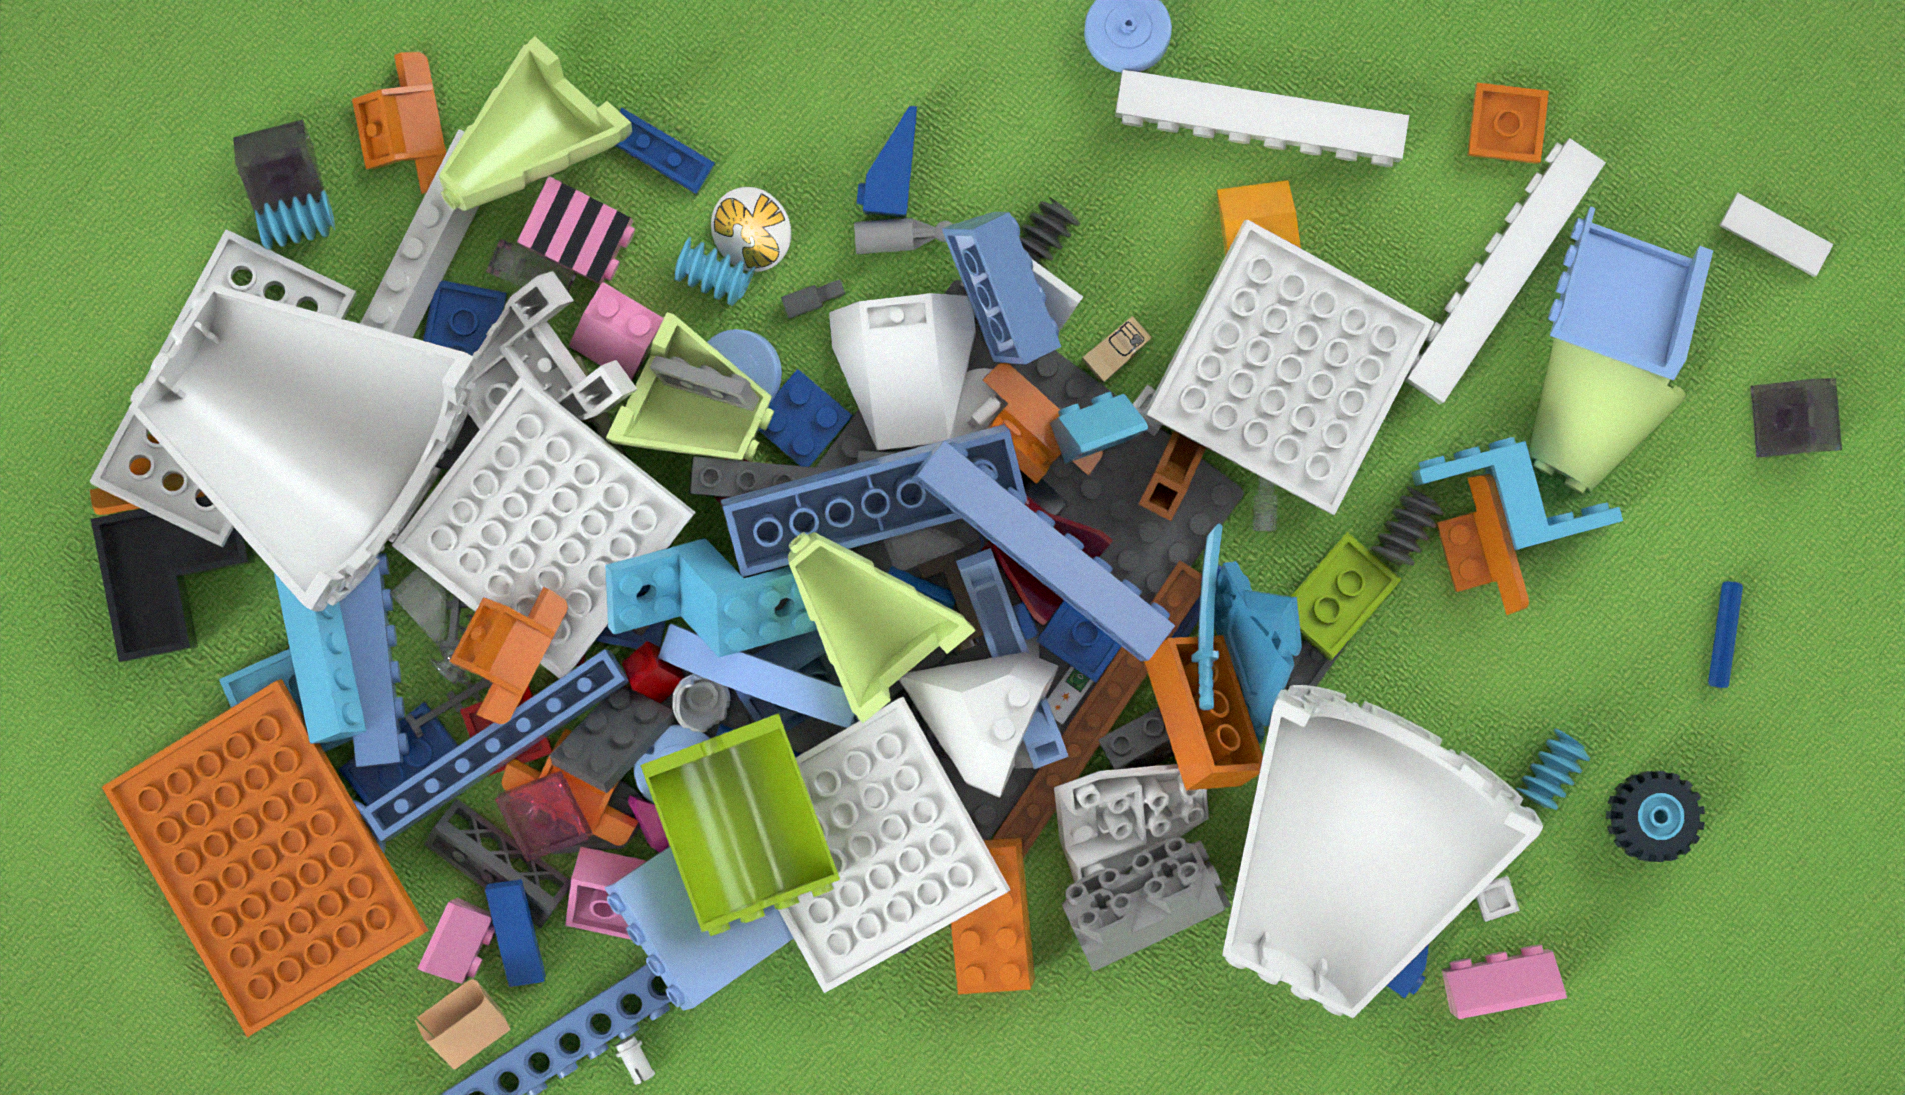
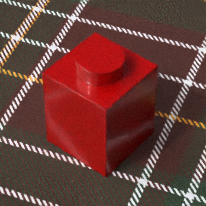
[622,641,685,704]

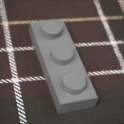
[650,355,759,411]

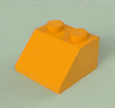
[1217,180,1301,256]

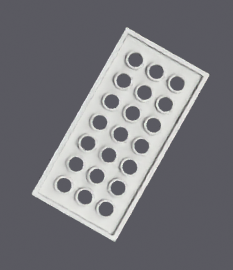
[90,229,357,547]

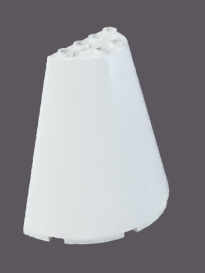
[129,283,477,612]
[1222,685,1543,1018]

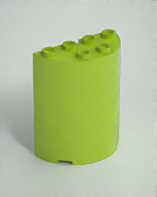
[640,713,840,936]

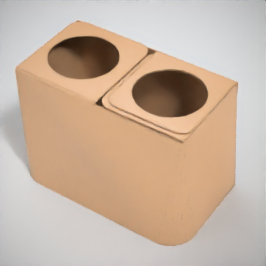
[415,979,511,1070]

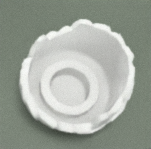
[672,674,730,733]

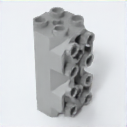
[1061,837,1231,972]

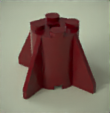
[981,495,1113,625]

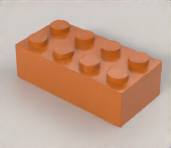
[1144,635,1263,790]
[951,838,1035,994]

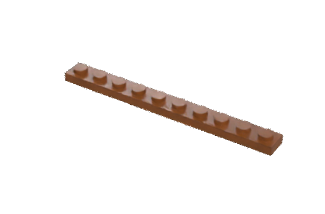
[992,560,1202,858]

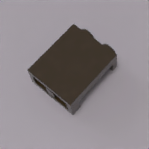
[918,552,984,652]

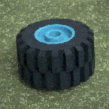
[1606,771,1705,862]

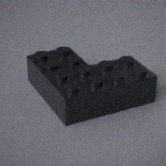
[91,496,255,662]

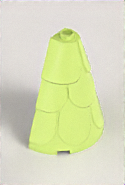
[439,37,632,211]
[788,532,975,723]

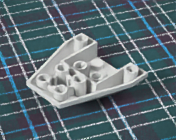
[829,293,976,451]
[1054,764,1209,882]

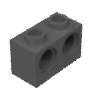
[1098,707,1174,770]

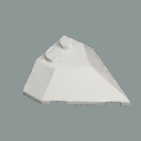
[898,652,1058,798]

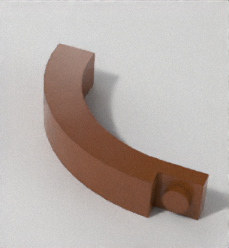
[1139,430,1206,521]

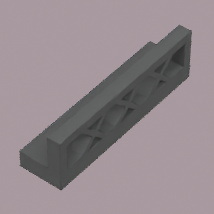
[424,799,571,928]

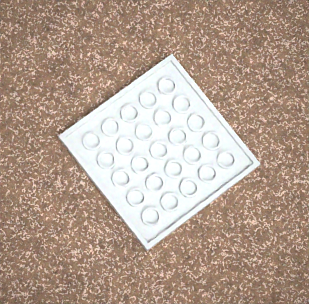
[1144,220,1434,515]
[392,375,696,679]
[778,697,1010,993]

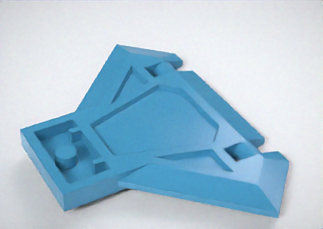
[1214,561,1302,743]

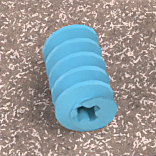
[255,190,335,250]
[675,237,756,306]
[1515,728,1591,810]

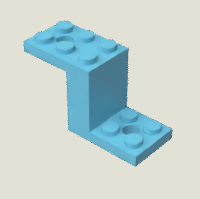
[1411,437,1623,550]
[605,538,818,657]

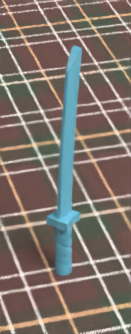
[1191,523,1223,710]

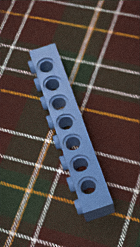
[440,964,671,1095]

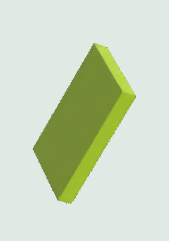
[1291,532,1402,661]

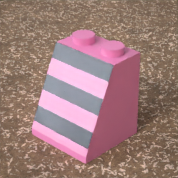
[517,176,635,285]

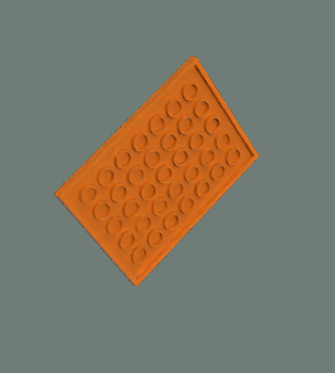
[102,679,429,1037]

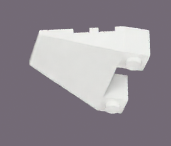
[468,271,637,429]

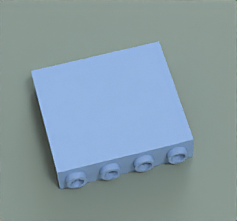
[1548,206,1713,380]
[605,846,794,1011]

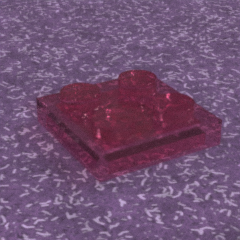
[495,771,593,862]

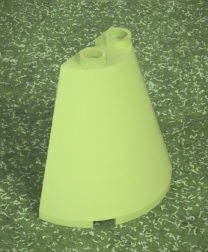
[606,312,774,462]
[1528,338,1686,494]

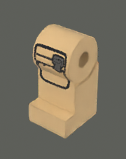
[1081,316,1152,383]

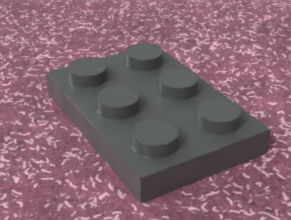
[549,685,676,793]

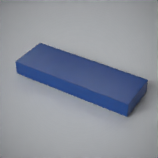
[615,108,715,195]
[485,879,546,987]

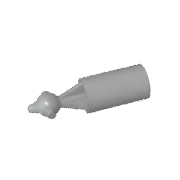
[854,218,953,254]

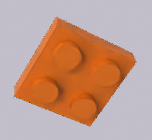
[1467,83,1549,164]

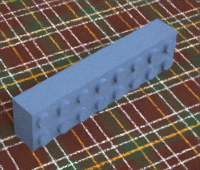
[721,424,1027,577]

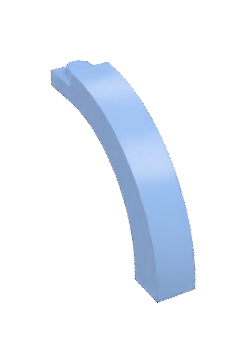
[956,548,1068,769]
[658,624,860,728]

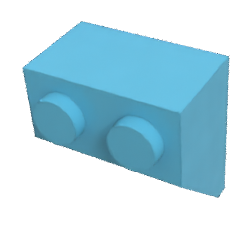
[1050,392,1149,464]

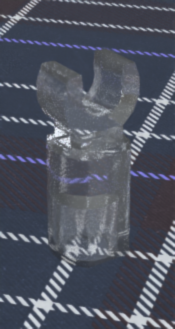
[1253,476,1278,531]

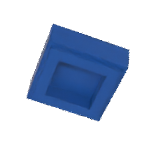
[1012,602,1039,640]

